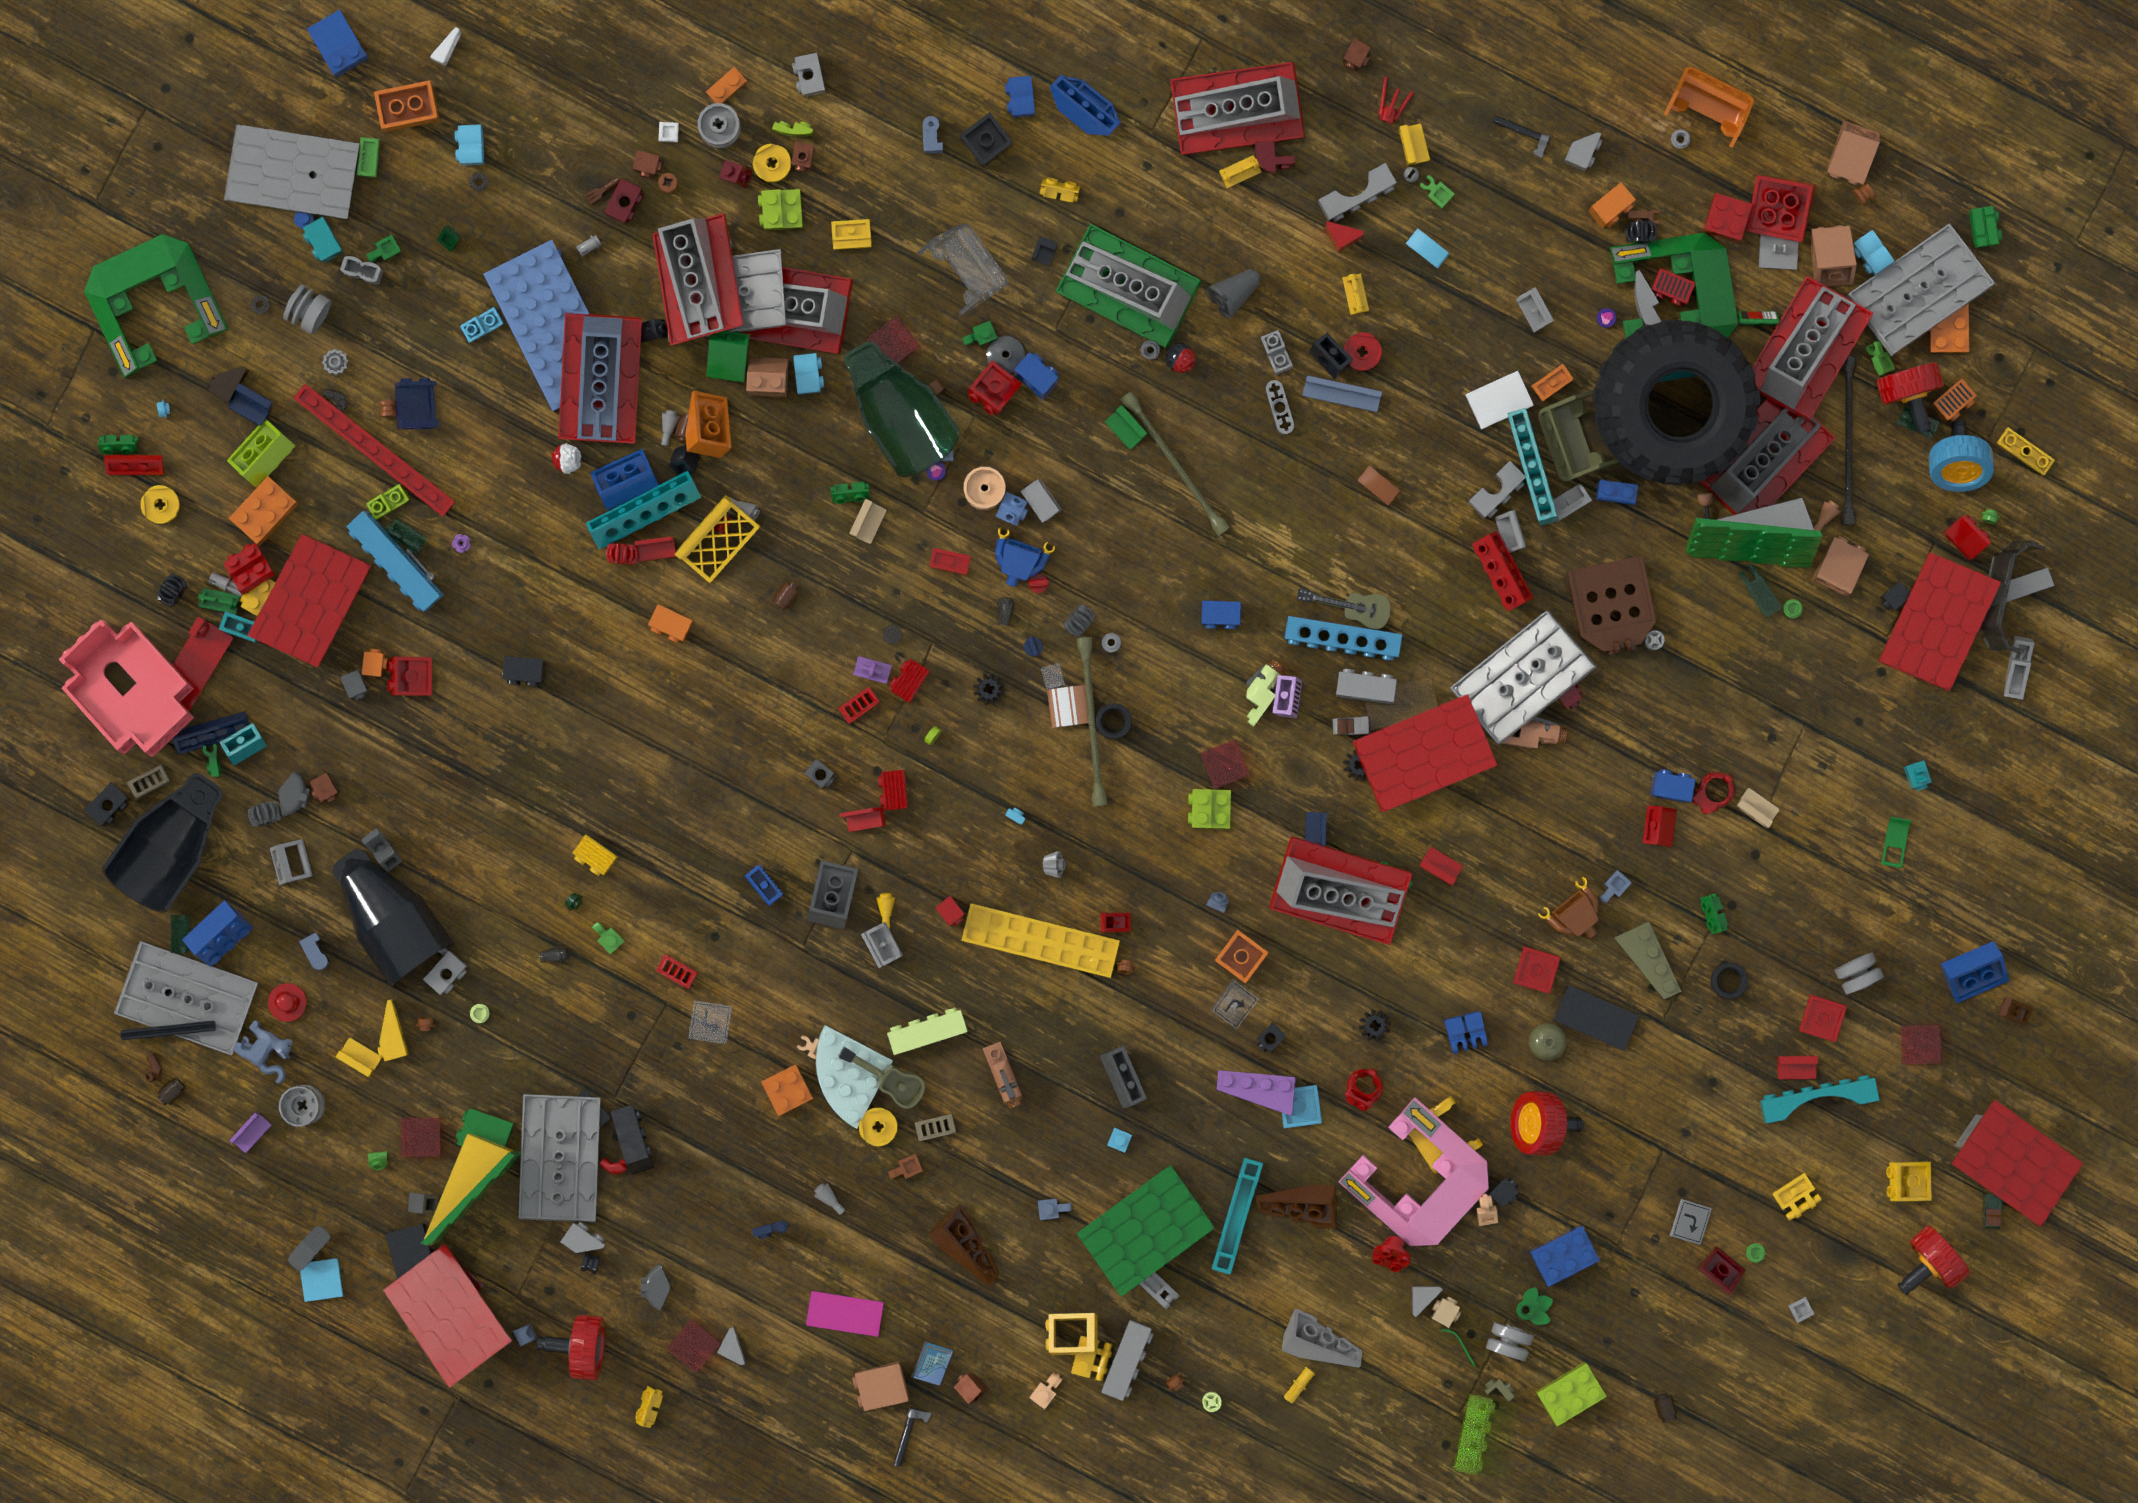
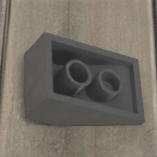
[807,860,858,929]

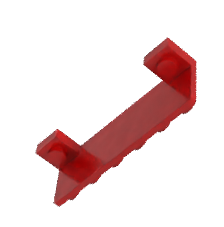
[173,617,234,712]

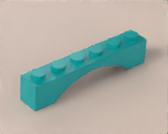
[1759,1075,1880,1123]
[1211,1157,1263,1275]

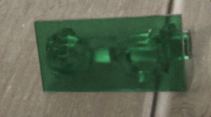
[1897,406,1939,439]
[386,518,427,554]
[171,915,190,953]

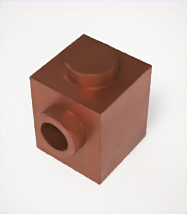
[1342,38,1371,71]
[791,142,815,172]
[632,150,663,179]
[310,773,340,804]
[954,1373,989,1404]

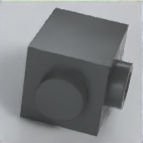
[408,1192,439,1214]

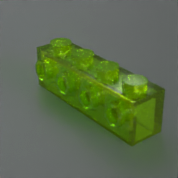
[1453,1393,1495,1475]

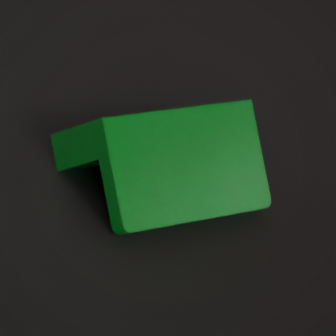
[1105,405,1147,450]

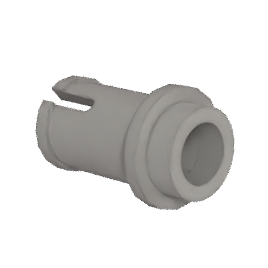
[576,235,602,257]

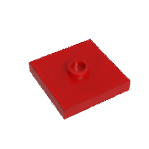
[1513,946,1561,994]
[1799,994,1847,1043]

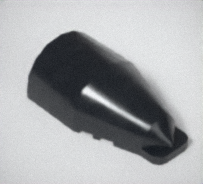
[102,773,222,913]
[333,849,454,988]

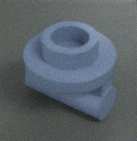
[1206,892,1229,913]

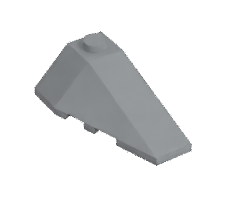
[1282,1309,1362,1368]

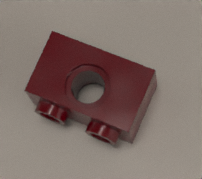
[604,179,644,225]

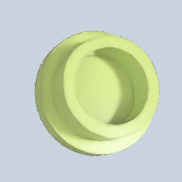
[470,1004,490,1023]

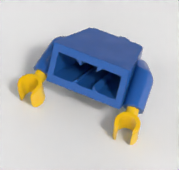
[995,528,1055,587]

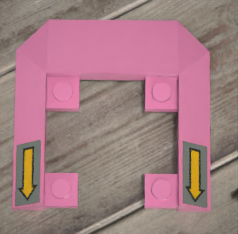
[1338,1097,1489,1246]

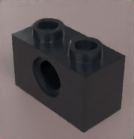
[1309,332,1353,379]
[85,782,130,826]

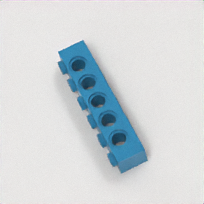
[1284,616,1402,661]

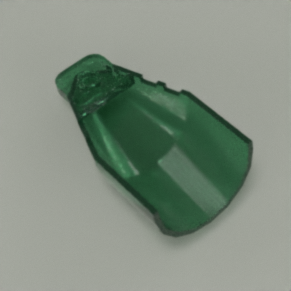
[844,342,960,477]

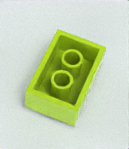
[1536,1362,1607,1426]

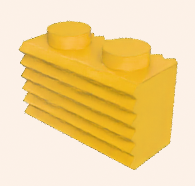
[573,834,618,876]

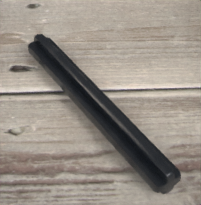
[120,1021,216,1040]

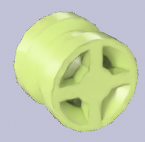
[1202,1392,1221,1412]

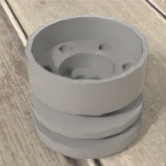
[283,284,332,335]
[279,1085,325,1126]

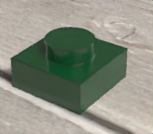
[437,225,462,252]

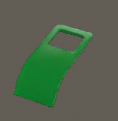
[1881,817,1911,868]
[1440,1328,1476,1367]

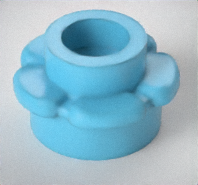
[157,400,170,419]

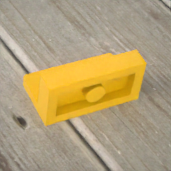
[1399,124,1430,166]
[336,1038,381,1077]

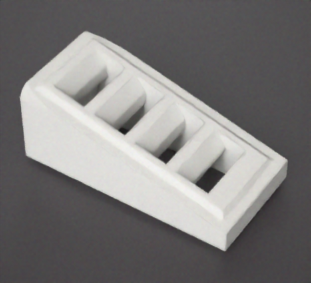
[430,27,462,66]

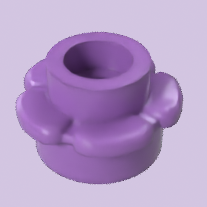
[452,534,471,553]

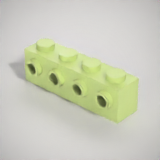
[887,1007,968,1055]

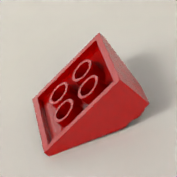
[1746,175,1817,242]

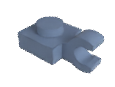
[1599,870,1632,904]
[1038,1198,1072,1220]

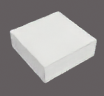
[659,122,679,143]

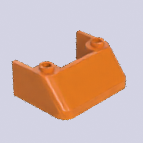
[1664,67,1754,148]

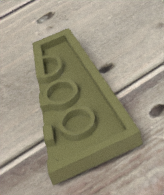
[1614,922,1681,999]

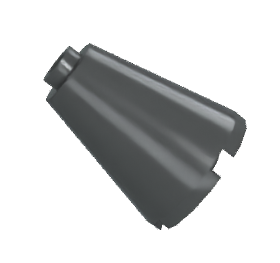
[1207,269,1261,318]

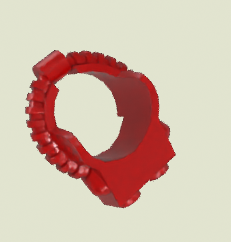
[1691,772,1735,815]
[1345,1068,1383,1112]

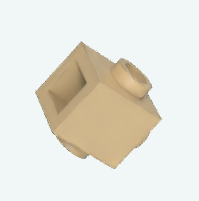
[1431,1297,1461,1328]

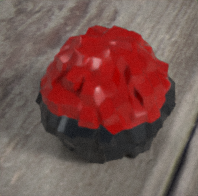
[1165,343,1196,373]

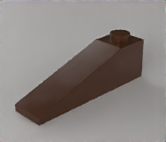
[1256,1184,1337,1229]
[928,1204,999,1286]

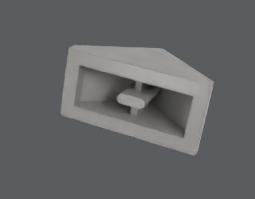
[1412,1286,1443,1317]
[717,1326,746,1365]

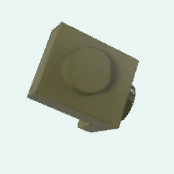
[1484,1378,1515,1401]

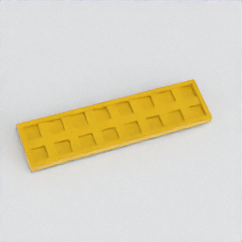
[961,904,1120,978]

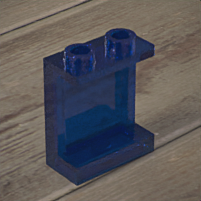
[394,378,439,430]

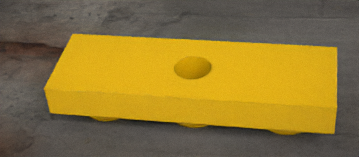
[1996,427,2055,476]

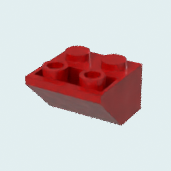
[1942,515,1991,561]

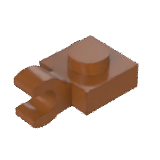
[1626,209,1661,225]
[888,1154,923,1179]

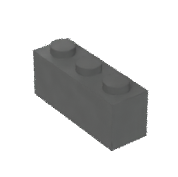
[1100,1046,1147,1108]

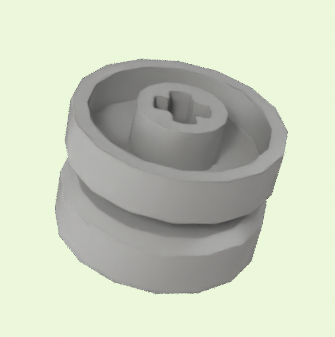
[698,103,741,149]
[1834,952,1884,995]
[1486,1322,1534,1362]

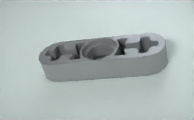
[1266,380,1294,435]

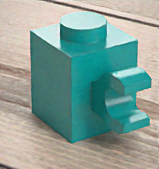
[1903,761,1932,791]

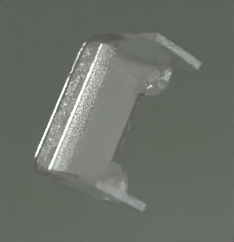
[917,223,1008,315]

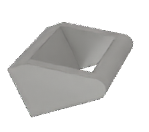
[1495,510,1526,553]
[270,839,313,885]

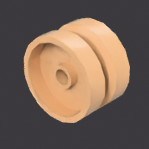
[964,467,1006,510]

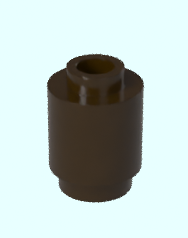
[157,1077,186,1105]
[1654,1393,1677,1423]

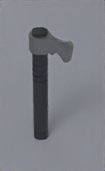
[1493,115,1551,158]
[893,1406,931,1467]

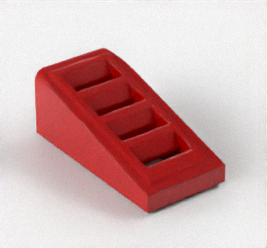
[838,687,880,724]
[656,954,698,989]

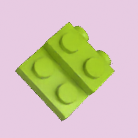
[758,189,803,231]
[1188,789,1231,829]

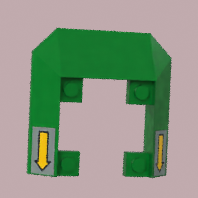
[1610,233,1738,339]
[84,234,229,378]

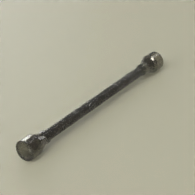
[1841,356,1857,525]

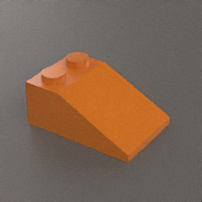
[685,391,731,458]

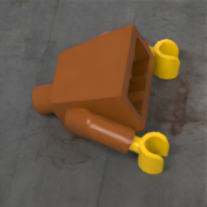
[1538,877,1599,938]

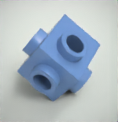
[996,492,1028,526]

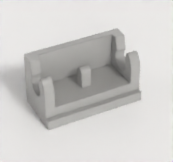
[1516,287,1554,333]
[1021,479,1062,523]
[1553,484,1592,522]
[861,922,903,968]

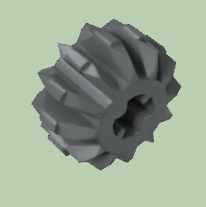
[1063,604,1095,637]
[248,801,281,827]

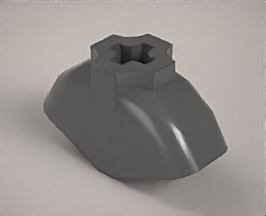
[278,770,311,817]
[288,1226,330,1271]
[641,1263,671,1311]

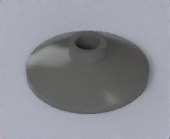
[987,336,1025,374]

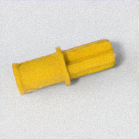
[1284,1366,1315,1403]

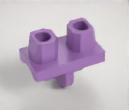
[853,656,892,684]

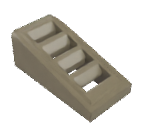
[126,765,170,801]
[915,1114,956,1141]

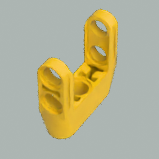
[1409,1096,1483,1174]

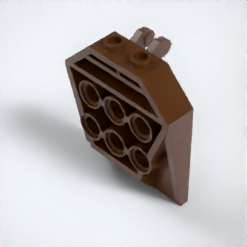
[1567,556,1656,655]

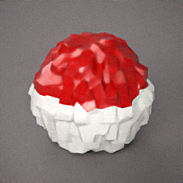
[551,443,582,474]

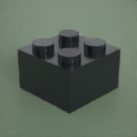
[959,112,1013,168]
[502,656,546,687]

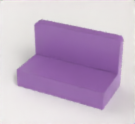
[229,1112,272,1153]

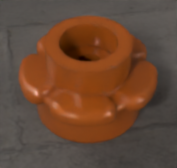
[1117,960,1135,975]
[416,1018,435,1031]
[1166,1374,1184,1391]

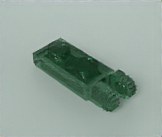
[1738,564,1782,619]

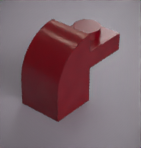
[1255,142,1295,175]

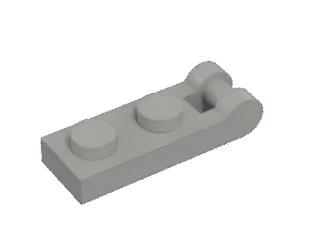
[1140,1272,1180,1310]

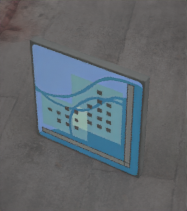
[912,1341,954,1386]

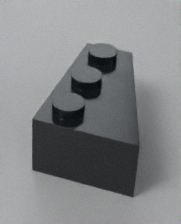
[611,1105,655,1175]

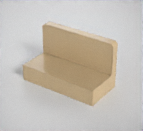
[849,499,886,544]
[1735,788,1779,828]

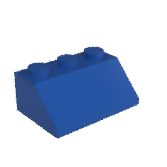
[590,449,659,511]
[1941,941,2009,1004]

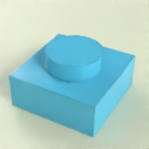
[1005,807,1025,825]
[1107,1128,1132,1153]

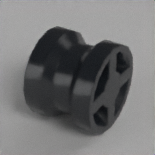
[581,1253,601,1275]

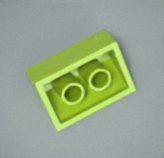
[227,419,295,488]

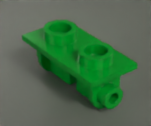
[97,434,139,455]
[830,482,870,504]
[198,588,240,614]
[1700,893,1728,935]

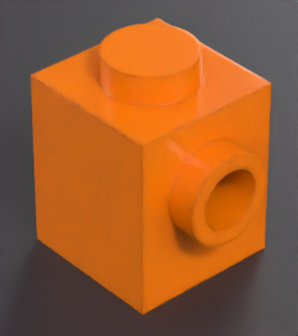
[362,649,388,677]

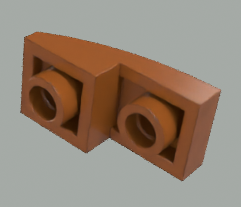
[1357,466,1401,506]

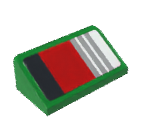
[1738,311,1779,326]

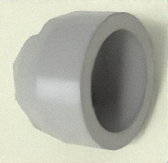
[1404,167,1419,183]

